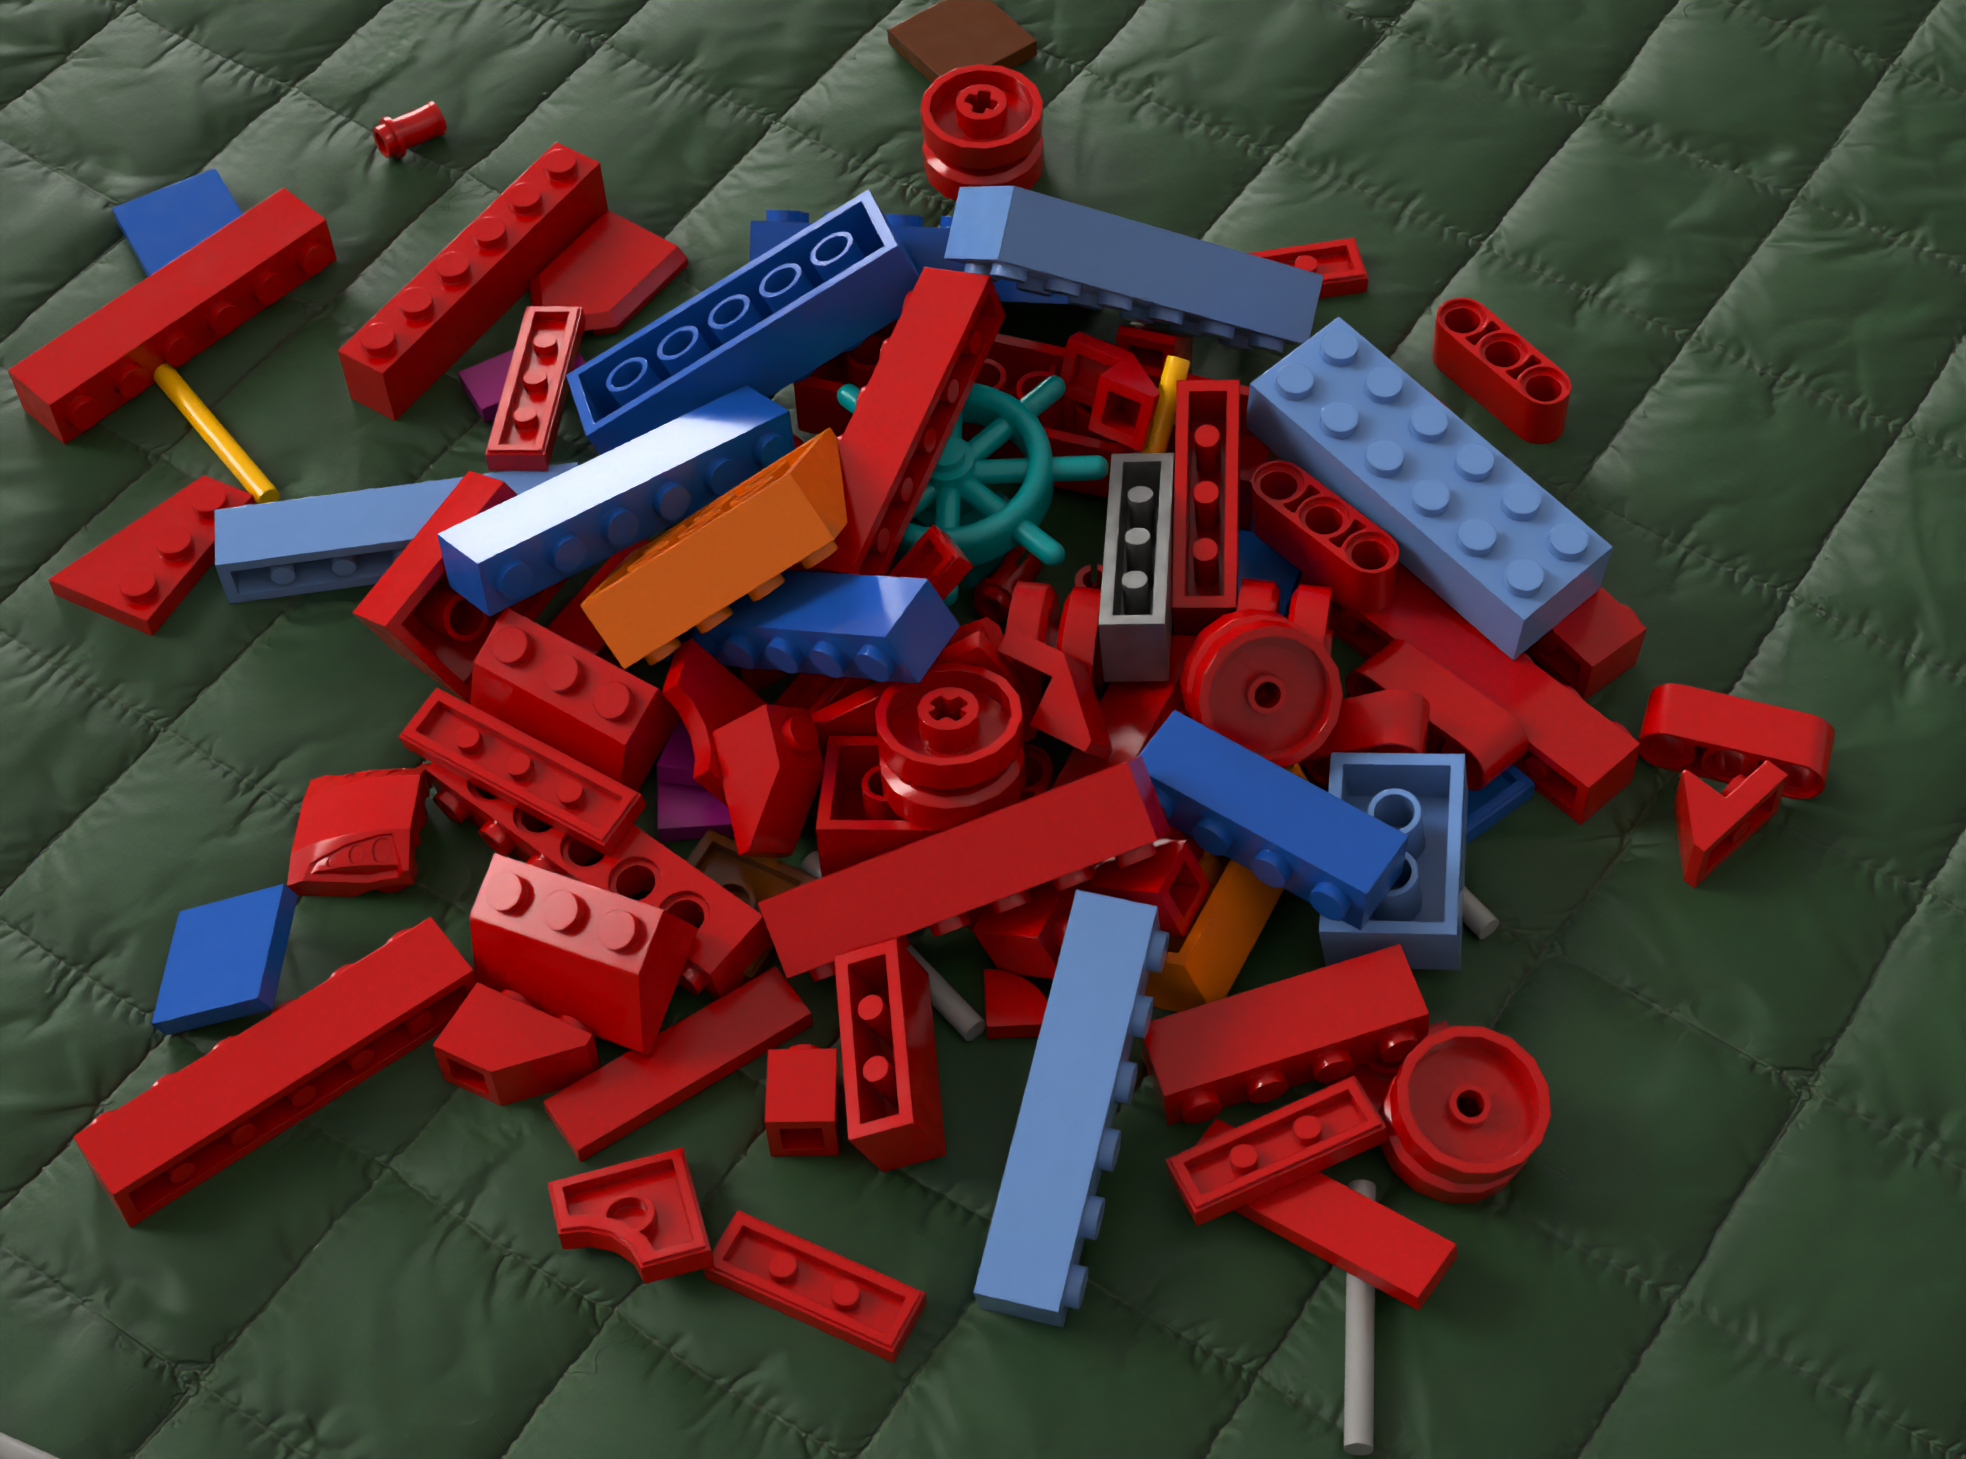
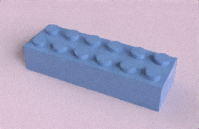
[944,186,1324,353]
[1245,316,1613,661]

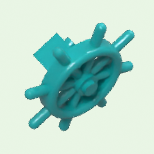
[837,375,1109,606]

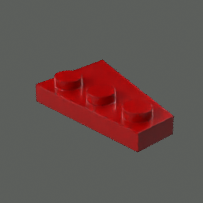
[48,475,256,636]

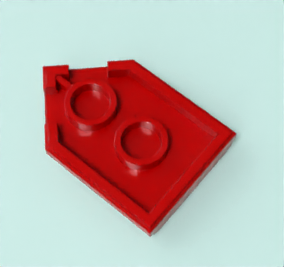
[529,210,689,336]

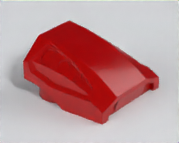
[287,763,433,897]

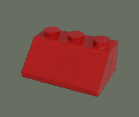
[352,471,570,703]
[470,608,680,792]
[469,853,698,1056]

